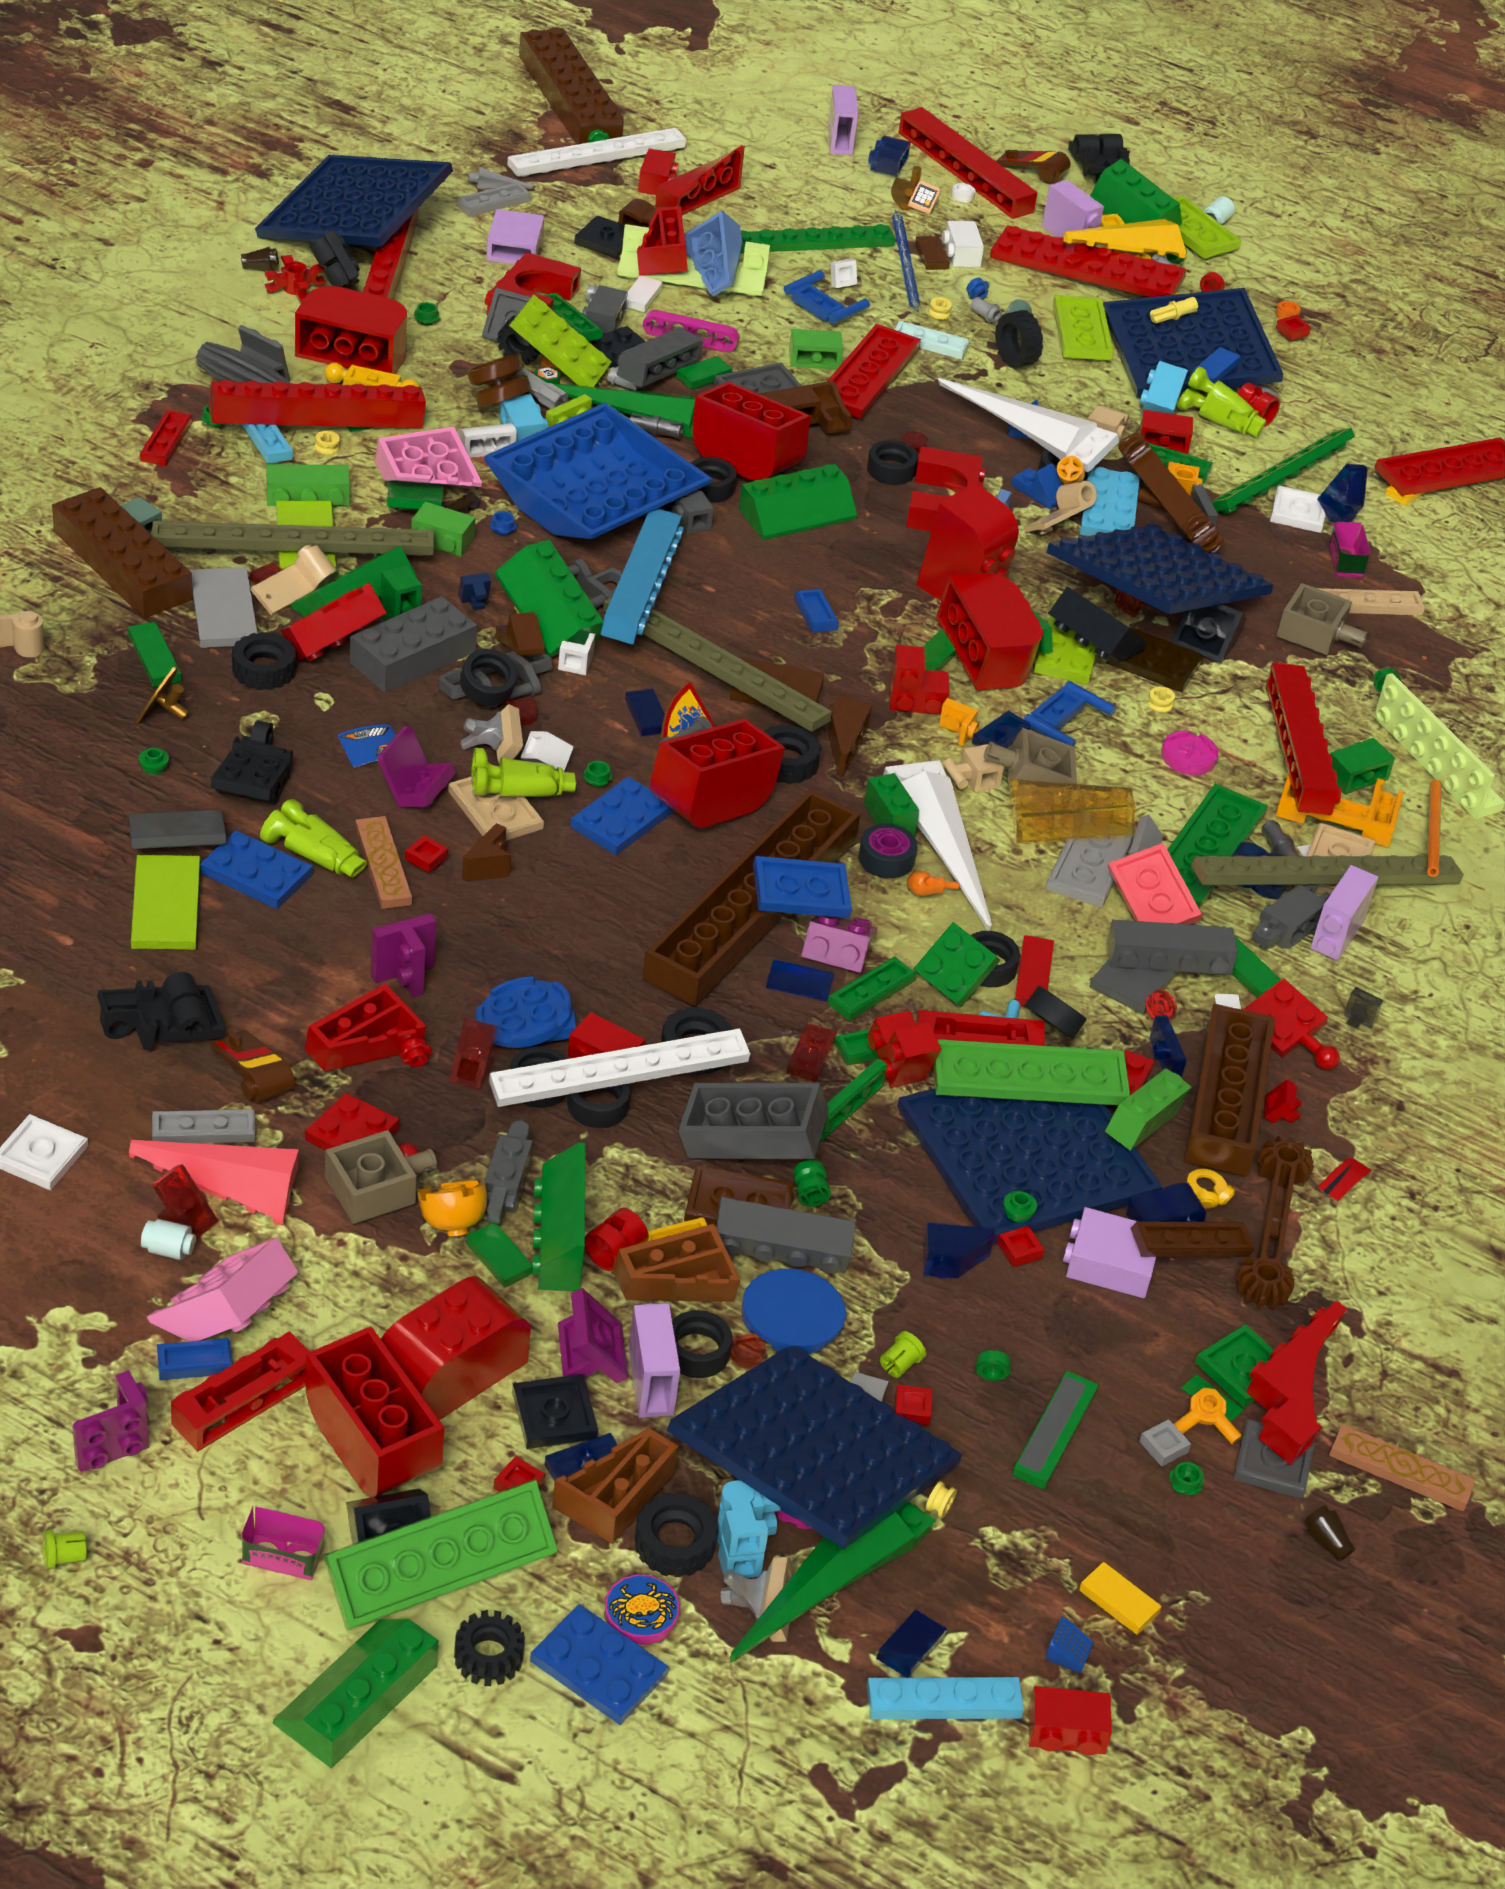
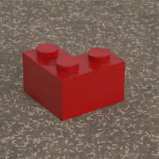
[889,645,949,715]
[867,1010,942,1088]

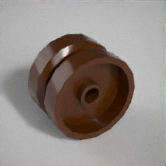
[466,353,532,407]

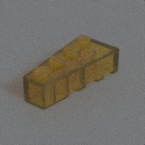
[1010,779,1135,843]

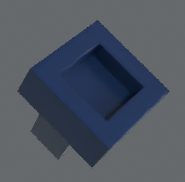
[458,572,491,611]

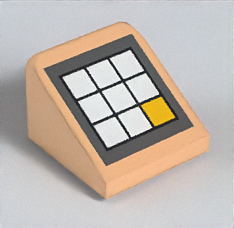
[908,181,940,214]

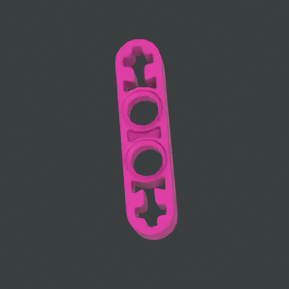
[643,310,740,352]

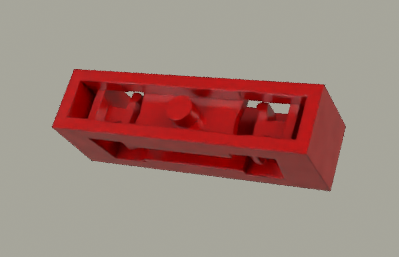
[916,1010,1045,1046]
[171,1331,310,1452]

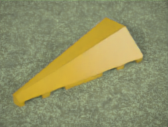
[1063,219,1186,258]

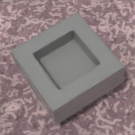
[1139,1419,1191,1467]

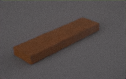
[1131,1221,1255,1257]

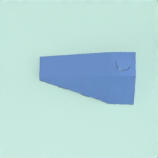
[685,211,742,297]

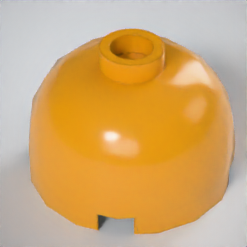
[418,1180,488,1236]

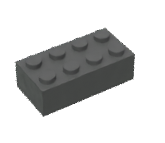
[350,596,477,693]
[678,1083,829,1159]

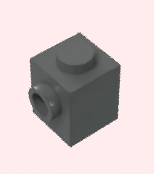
[672,489,714,534]

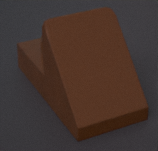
[495,612,545,656]
[462,823,511,882]

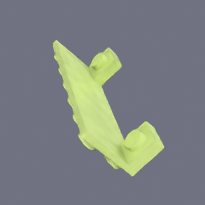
[617,224,770,296]
[1374,673,1505,819]

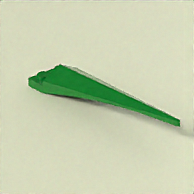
[546,382,695,438]
[730,1502,936,1662]

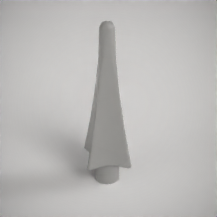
[468,167,534,189]

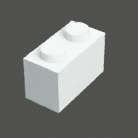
[942,221,984,268]

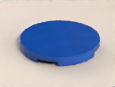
[476,976,573,1048]
[741,1269,846,1354]

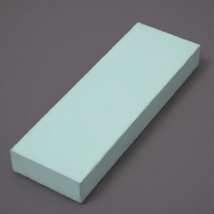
[894,321,970,359]

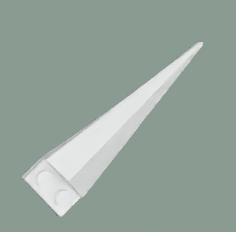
[938,378,1119,472]
[883,760,992,931]

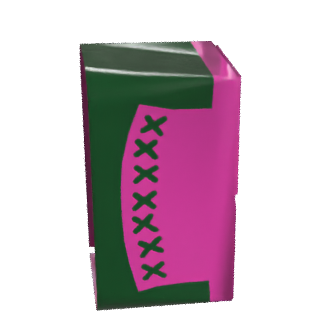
[1328,522,1371,578]
[242,1506,325,1581]

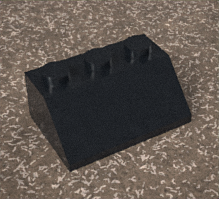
[1048,586,1147,663]

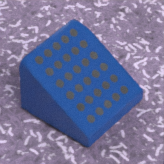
[1046,1617,1094,1674]

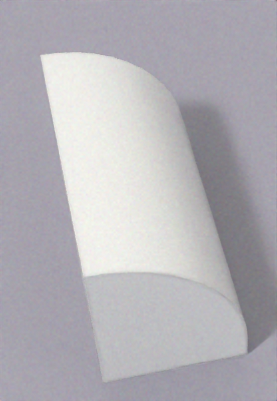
[457,423,517,458]

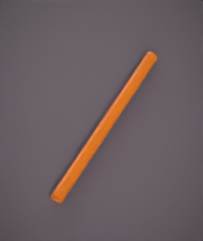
[1427,780,1442,877]

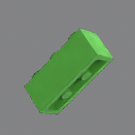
[266,464,350,506]
[1105,1068,1192,1151]

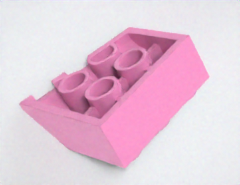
[375,427,482,487]
[147,1237,298,1342]

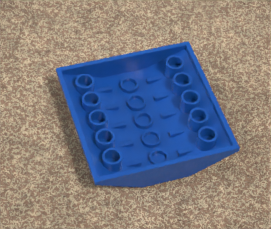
[484,403,712,539]

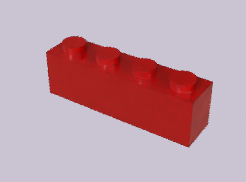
[655,145,745,215]

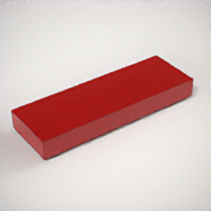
[140,410,193,467]
[1014,935,1054,1008]

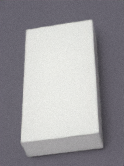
[627,275,663,313]

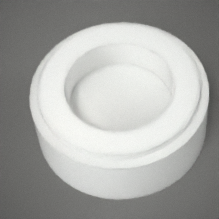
[951,183,975,203]

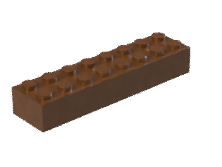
[519,27,624,145]

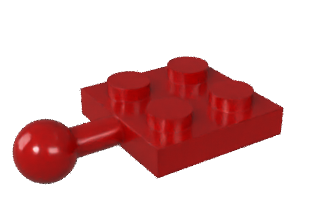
[1242,978,1340,1070]
[305,1093,420,1157]

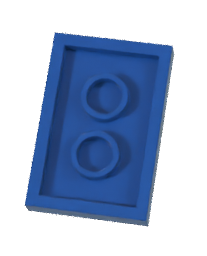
[570,776,673,855]
[200,830,313,909]
[753,856,852,918]
[530,1604,669,1726]

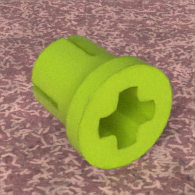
[880,1331,926,1378]
[42,1530,86,1569]

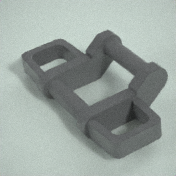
[568,559,622,609]
[438,651,552,709]

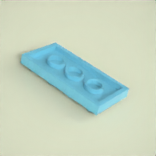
[1080,467,1140,536]

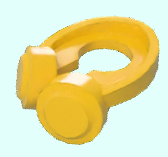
[1186,1169,1236,1209]

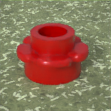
[400,1038,432,1067]

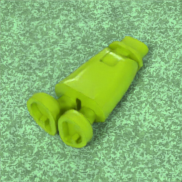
[1177,366,1267,438]
[471,748,576,797]
[260,799,367,878]

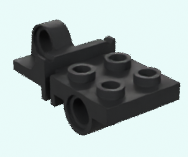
[1068,134,1130,183]
[309,230,360,288]
[211,720,293,805]
[97,972,226,1050]

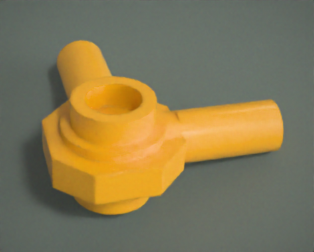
[1174,1388,1242,1445]

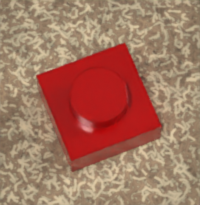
[1276,315,1311,341]
[405,835,449,873]
[997,1226,1045,1267]
[895,1384,932,1425]
[493,1456,545,1492]

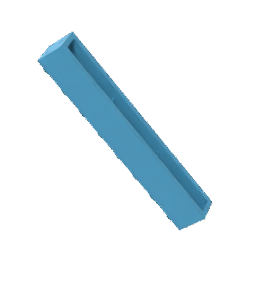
[601,509,684,644]

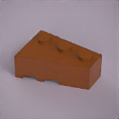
[613,1224,740,1302]
[552,1428,679,1544]

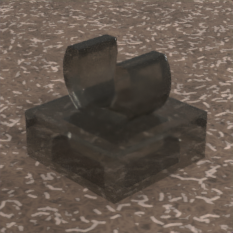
[1344,987,1384,1029]

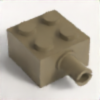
[1277,583,1368,655]
[984,728,1077,808]
[325,1130,437,1224]

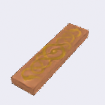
[355,816,412,909]
[1329,1424,1476,1512]

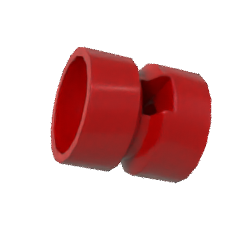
[1237,382,1280,427]
[584,1208,649,1271]

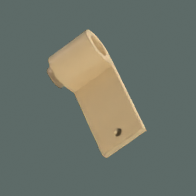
[1024,481,1097,535]
[250,544,339,616]
[0,611,45,657]

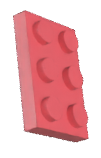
[1108,843,1202,925]

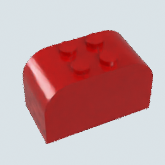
[295,286,407,374]
[692,381,811,481]
[916,482,1019,601]
[936,573,1043,690]
[650,718,785,828]
[381,1276,531,1420]
[306,1326,445,1498]

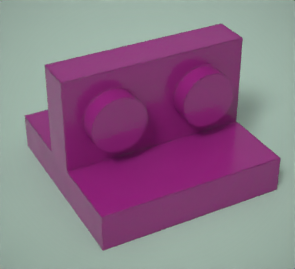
[371,913,436,997]
[558,1288,628,1384]

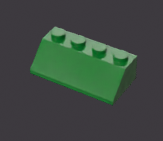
[1090,159,1182,226]
[739,464,857,540]
[494,539,604,657]
[290,545,416,617]
[532,1142,585,1291]
[273,1619,438,1769]

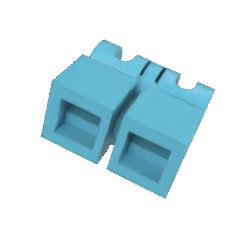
[717,1480,781,1578]

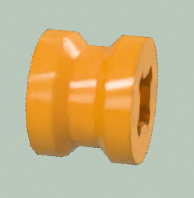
[1057,456,1085,484]

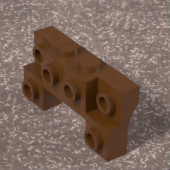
[759,381,852,434]

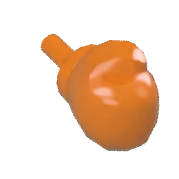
[907,871,960,896]

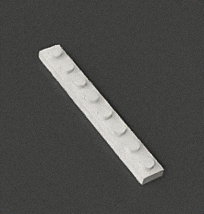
[507,128,686,177]
[489,1028,750,1107]

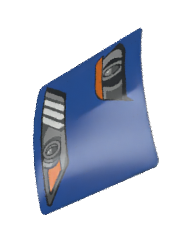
[337,724,396,767]

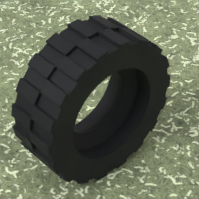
[995,310,1043,368]
[232,632,296,690]
[763,724,821,784]
[661,1007,731,1075]
[634,1493,718,1577]

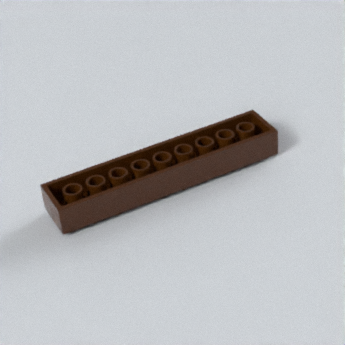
[642,789,861,1006]

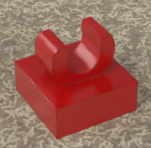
[1264,1079,1302,1124]

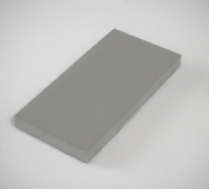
[190,567,257,648]
[1046,811,1136,908]

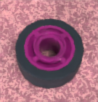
[859,824,917,878]

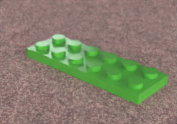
[933,1040,1130,1105]
[323,1480,558,1629]

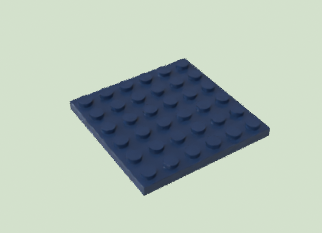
[255,155,453,248]
[1103,288,1283,397]
[1046,524,1274,614]
[897,1088,1163,1246]
[667,1347,963,1549]

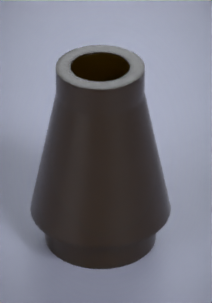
[241,246,279,271]
[1304,1505,1356,1562]

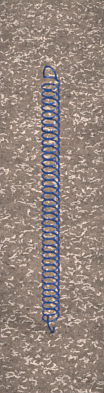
[892,210,920,312]

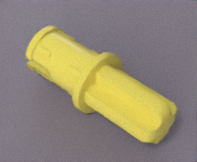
[1150,297,1198,323]

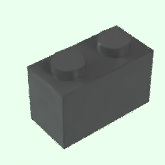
[582,285,628,334]

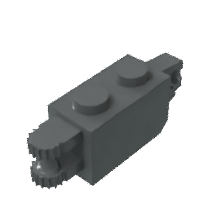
[1251,884,1331,949]
[485,1120,532,1224]

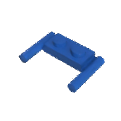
[784,270,870,324]
[1023,681,1116,746]

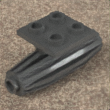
[196,325,292,384]

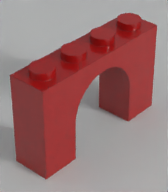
[485,252,581,316]
[906,446,986,532]

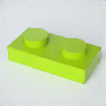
[546,394,592,428]

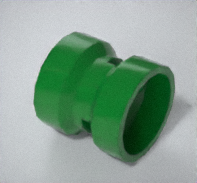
[793,1160,831,1207]

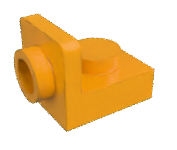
[939,698,980,746]

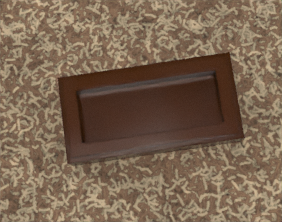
[915,236,950,270]

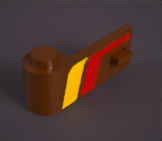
[996,150,1071,184]
[210,1030,295,1104]

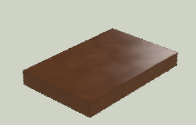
[730,657,824,707]
[684,1165,794,1225]

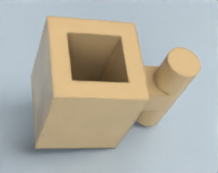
[1088,405,1129,441]
[943,744,1004,793]

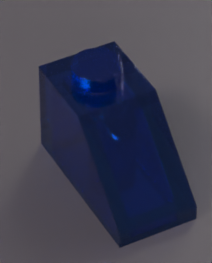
[1317,463,1368,523]
[923,1223,995,1279]

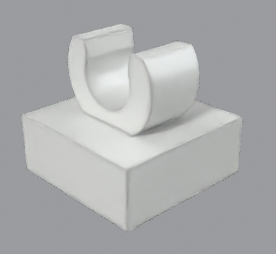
[830,258,857,288]

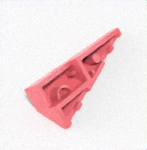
[129,1140,299,1226]

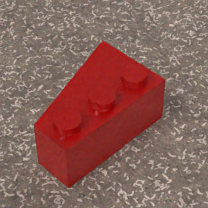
[637,206,688,276]
[280,583,386,661]
[304,983,427,1072]

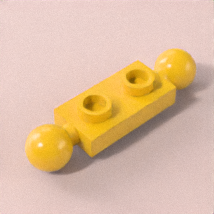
[325,363,420,387]

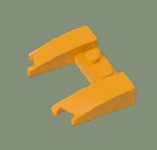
[1276,775,1404,848]

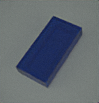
[625,689,665,736]
[766,959,835,1002]
[876,1610,947,1678]

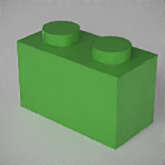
[789,329,843,370]
[411,502,476,557]

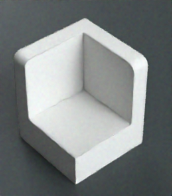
[558,633,596,675]
[520,731,573,772]

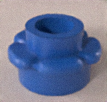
[966,278,989,299]
[490,511,517,536]

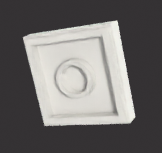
[1270,486,1328,533]
[0,1114,88,1190]

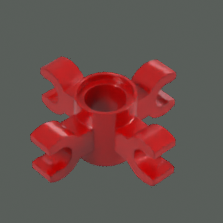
[265,255,326,302]

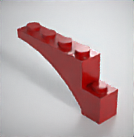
[1246,1300,1347,1465]

